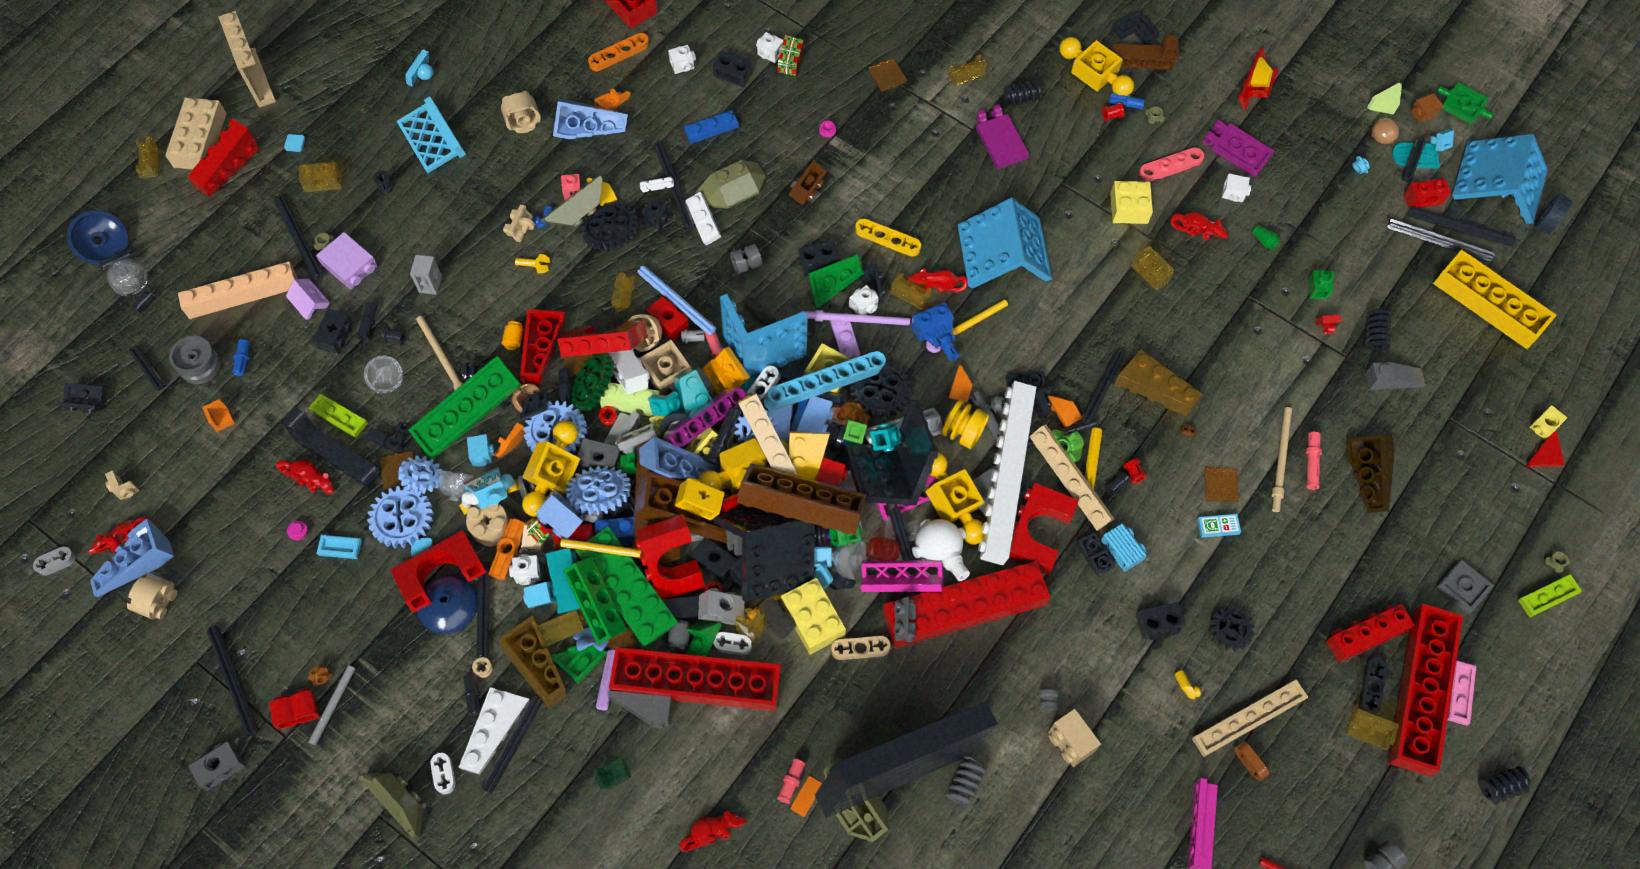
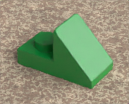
[686,620,722,657]

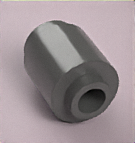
[667,620,690,652]

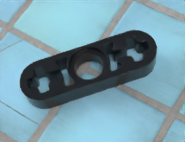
[1359,657,1387,716]

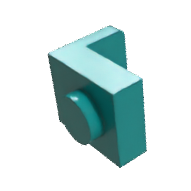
[648,391,681,417]

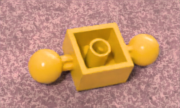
[1059,37,1134,96]
[522,420,580,517]
[697,438,789,494]
[926,452,985,545]

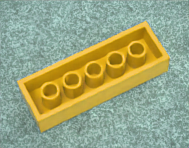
[1433,250,1556,349]

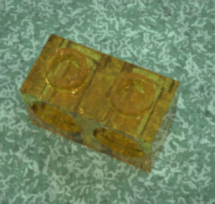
[1132,246,1174,291]

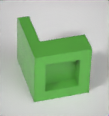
[843,420,867,445]

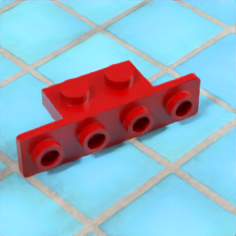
[1239,48,1278,109]

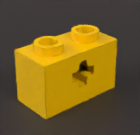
[675,478,724,520]

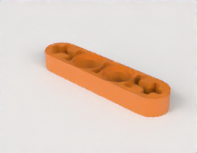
[588,33,649,71]

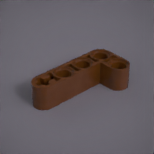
[1109,35,1179,69]

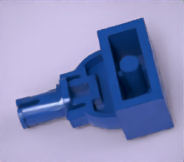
[911,303,960,361]

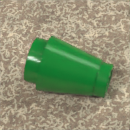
[1252,225,1280,250]

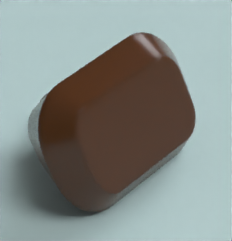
[1180,425,1196,437]

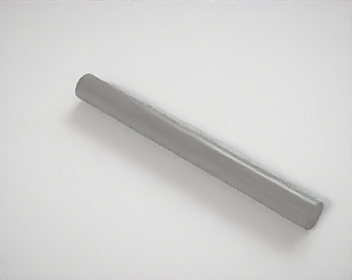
[308,665,355,746]

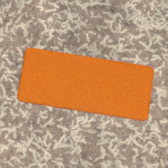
[790,776,822,817]

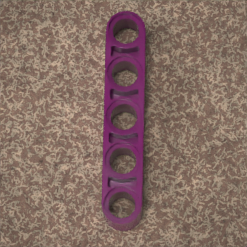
[663,388,746,446]

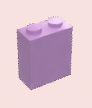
[316,232,378,290]

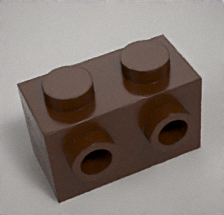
[788,161,827,205]

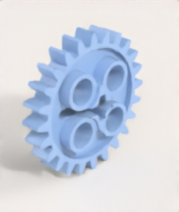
[524,401,587,453]
[565,466,631,515]
[367,486,434,548]

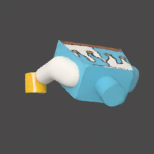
[459,467,519,515]

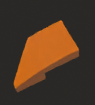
[594,88,631,110]
[949,365,973,403]
[1045,396,1082,428]
[495,423,526,458]

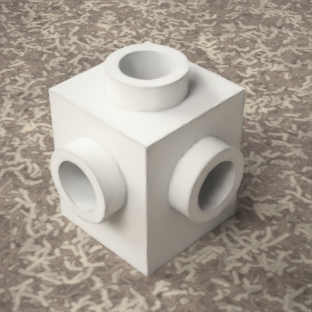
[756,32,783,63]
[668,45,696,74]
[849,285,879,315]
[509,554,541,585]

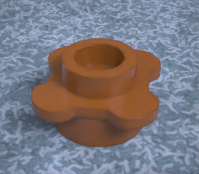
[308,665,332,686]

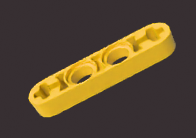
[855,219,921,257]

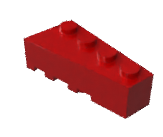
[188,118,260,197]
[520,309,566,387]

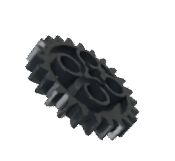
[581,202,639,252]
[850,361,911,419]

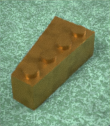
[1114,350,1202,417]
[498,615,566,709]

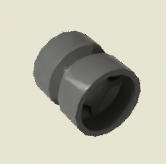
[730,243,762,274]
[1364,841,1408,869]

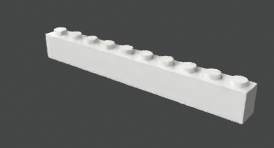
[979,381,1036,565]

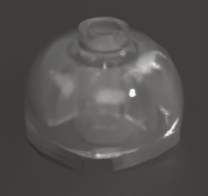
[106,258,148,296]
[363,355,403,393]
[437,471,477,502]
[832,541,867,580]

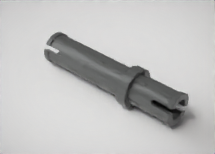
[969,391,1002,441]

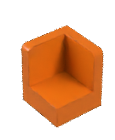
[202,399,235,432]

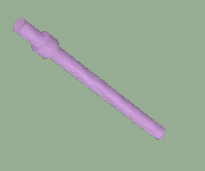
[800,310,910,325]

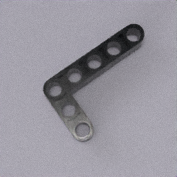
[281,407,380,487]

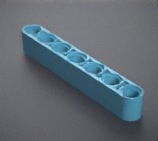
[764,351,886,410]

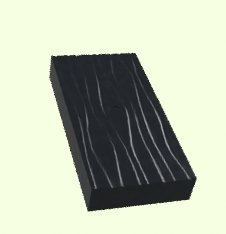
[814,701,998,818]

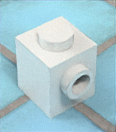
[1222,174,1251,202]

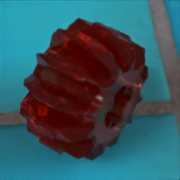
[866,537,900,561]

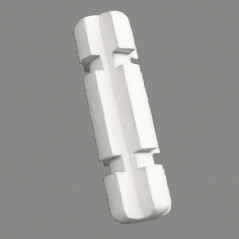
[640,177,674,192]

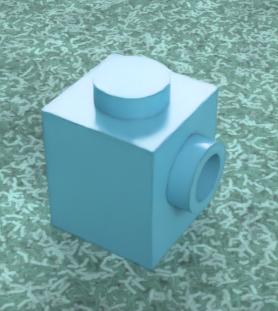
[467,434,495,467]
[523,582,557,608]

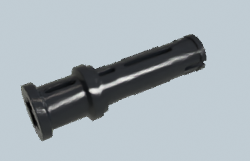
[704,407,741,466]

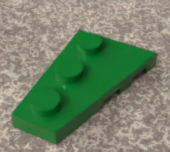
[809,254,864,308]

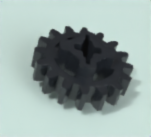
[1209,606,1255,651]

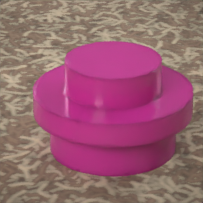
[819,121,836,138]
[287,521,308,540]

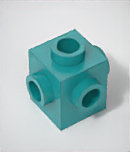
[870,422,901,452]

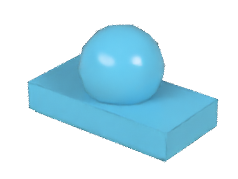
[406,49,434,86]

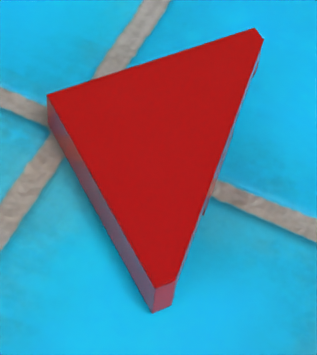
[1526,432,1565,467]

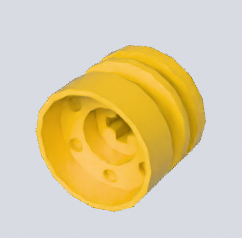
[942,399,989,449]

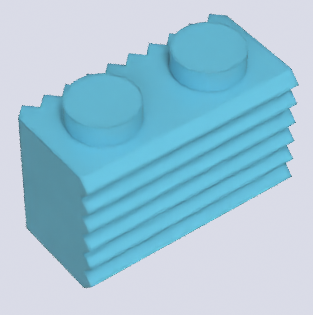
[1101,523,1147,572]

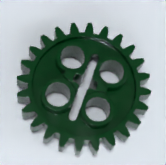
[571,353,614,412]

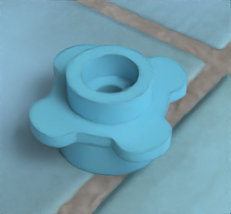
[1352,156,1370,174]

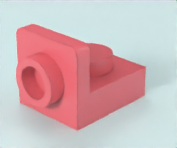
[561,174,580,200]

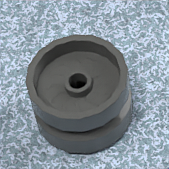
[169,335,221,384]

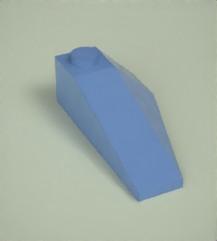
[553,98,628,139]
[639,437,716,479]
[90,519,174,597]

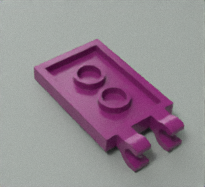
[976,104,1029,169]
[1202,120,1274,178]

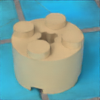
[501,91,540,133]
[466,504,509,546]
[127,572,177,620]

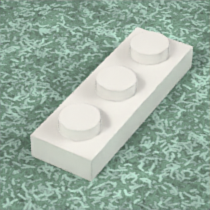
[685,192,722,246]

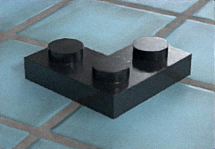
[1111,11,1159,44]

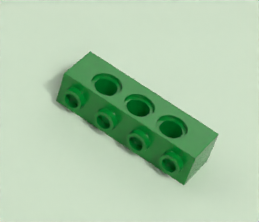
[563,557,627,645]

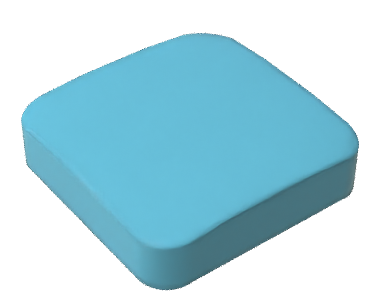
[284,134,305,152]
[411,538,433,558]
[814,565,833,590]

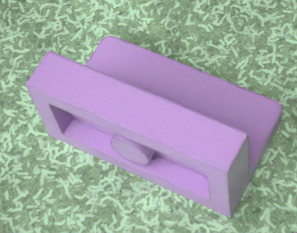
[286,279,330,320]

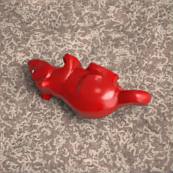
[1171,212,1229,240]
[908,268,968,293]
[276,460,334,494]
[88,517,154,554]
[679,811,747,852]

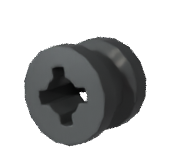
[1038,689,1059,711]

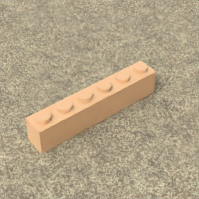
[178,262,297,319]

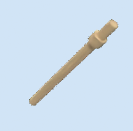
[416,316,464,390]
[1272,407,1292,512]

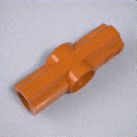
[488,519,525,580]

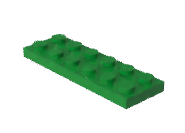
[408,356,522,460]
[575,527,678,648]

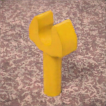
[515,254,551,273]

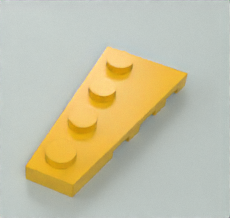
[789,431,830,480]

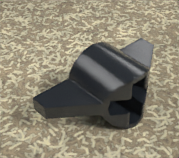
[827,568,855,590]

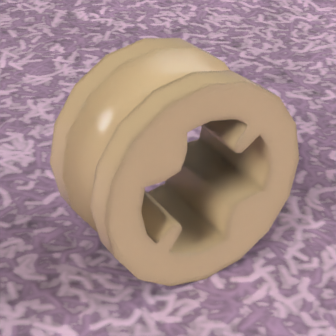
[472,657,493,678]

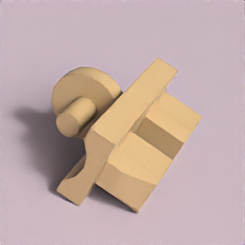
[503,205,535,242]

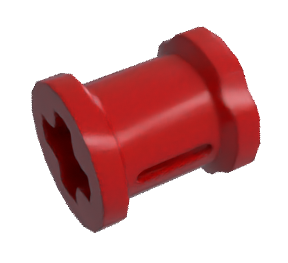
[1102,102,1124,122]
[1123,459,1148,484]

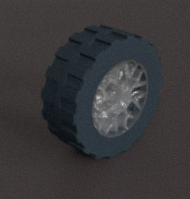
[1535,193,1573,235]

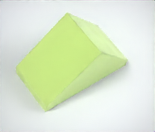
[1367,83,1402,114]

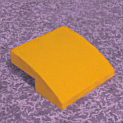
[702,347,750,395]

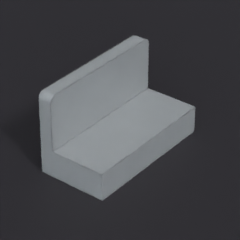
[604,411,641,454]
[617,423,660,455]

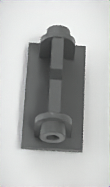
[894,597,916,642]

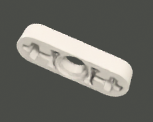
[747,366,780,404]

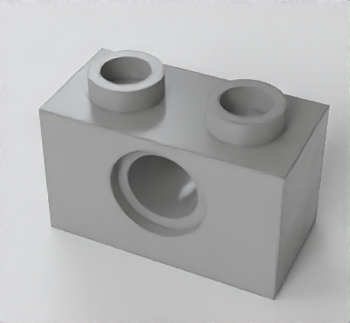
[410,254,442,295]
[698,589,744,625]

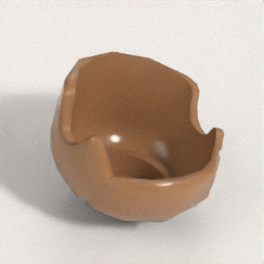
[1371,118,1399,144]
[512,384,541,413]

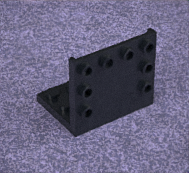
[844,400,938,506]
[714,507,815,602]

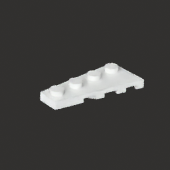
[459,687,530,775]

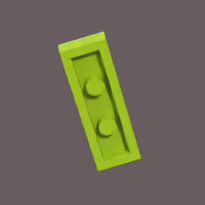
[309,394,368,438]
[1518,574,1583,618]

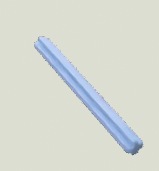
[638,266,716,335]

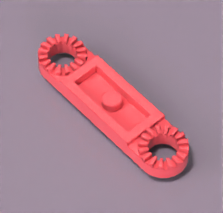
[1139,148,1204,182]

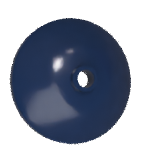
[67,210,128,265]
[417,575,477,634]

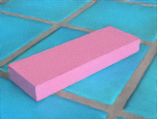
[1448,661,1476,726]

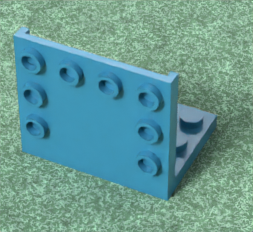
[1452,134,1548,224]
[958,198,1052,289]
[720,294,807,377]

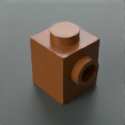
[1410,93,1443,123]

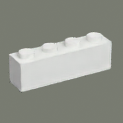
[606,349,650,394]

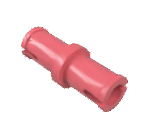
[777,759,806,804]

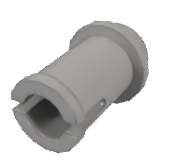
[681,329,704,344]

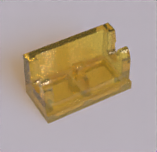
[947,55,987,86]
[136,136,158,178]
[891,273,933,310]
[735,608,766,644]
[537,610,584,647]
[1346,709,1399,750]

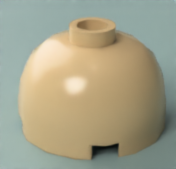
[627,314,662,352]

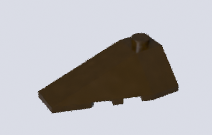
[1346,434,1394,513]

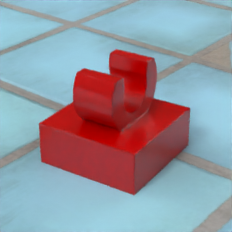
[1315,315,1341,334]

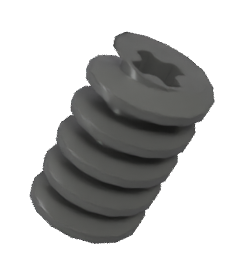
[946,756,987,805]

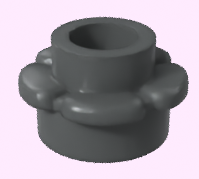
[991,395,1004,414]

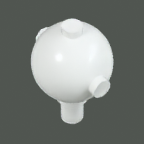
[912,519,970,581]

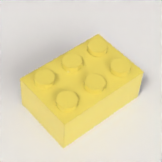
[781,578,846,655]

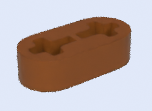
[1234,741,1269,781]

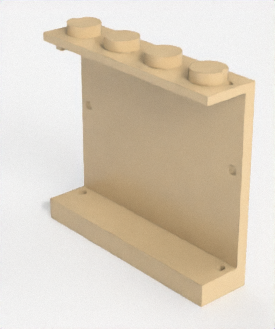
[218,11,276,108]

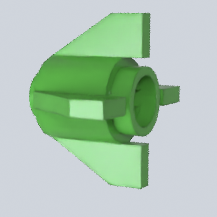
[1051,430,1084,462]

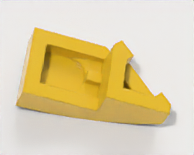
[1251,57,1273,87]
[586,178,617,208]

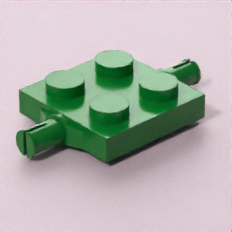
[1437,82,1494,125]

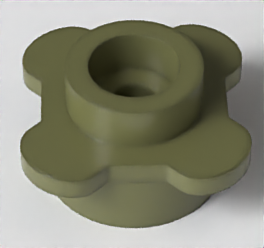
[1145,106,1165,124]
[314,233,334,250]
[1545,550,1570,573]

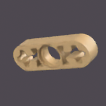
[831,636,890,660]

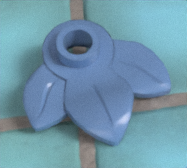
[573,627,609,651]

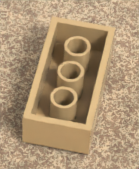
[165,98,227,169]

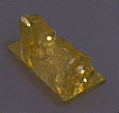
[611,273,635,313]

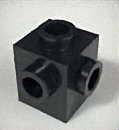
[642,199,669,231]

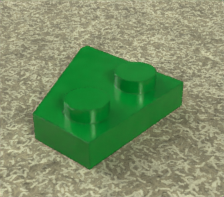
[551,645,607,684]

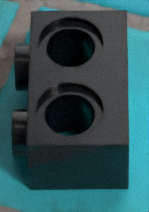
[713,51,753,88]
[798,240,839,276]
[1135,602,1186,640]

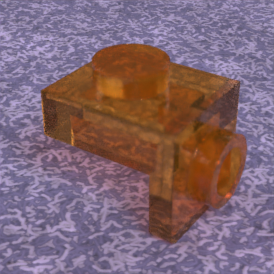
[837,403,870,425]
[606,630,636,650]

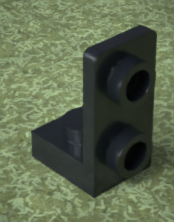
[856,264,885,304]

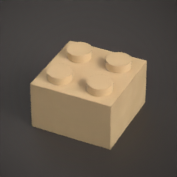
[640,340,691,395]
[1048,709,1101,767]

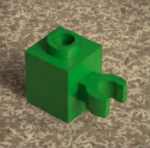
[1308,270,1334,299]
[617,453,637,481]
[829,525,862,546]

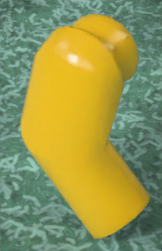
[1175,670,1201,699]

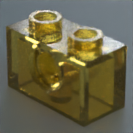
[299,162,342,192]

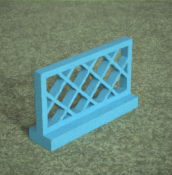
[397,97,466,173]

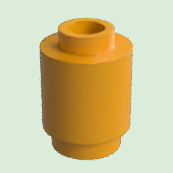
[502,321,524,350]

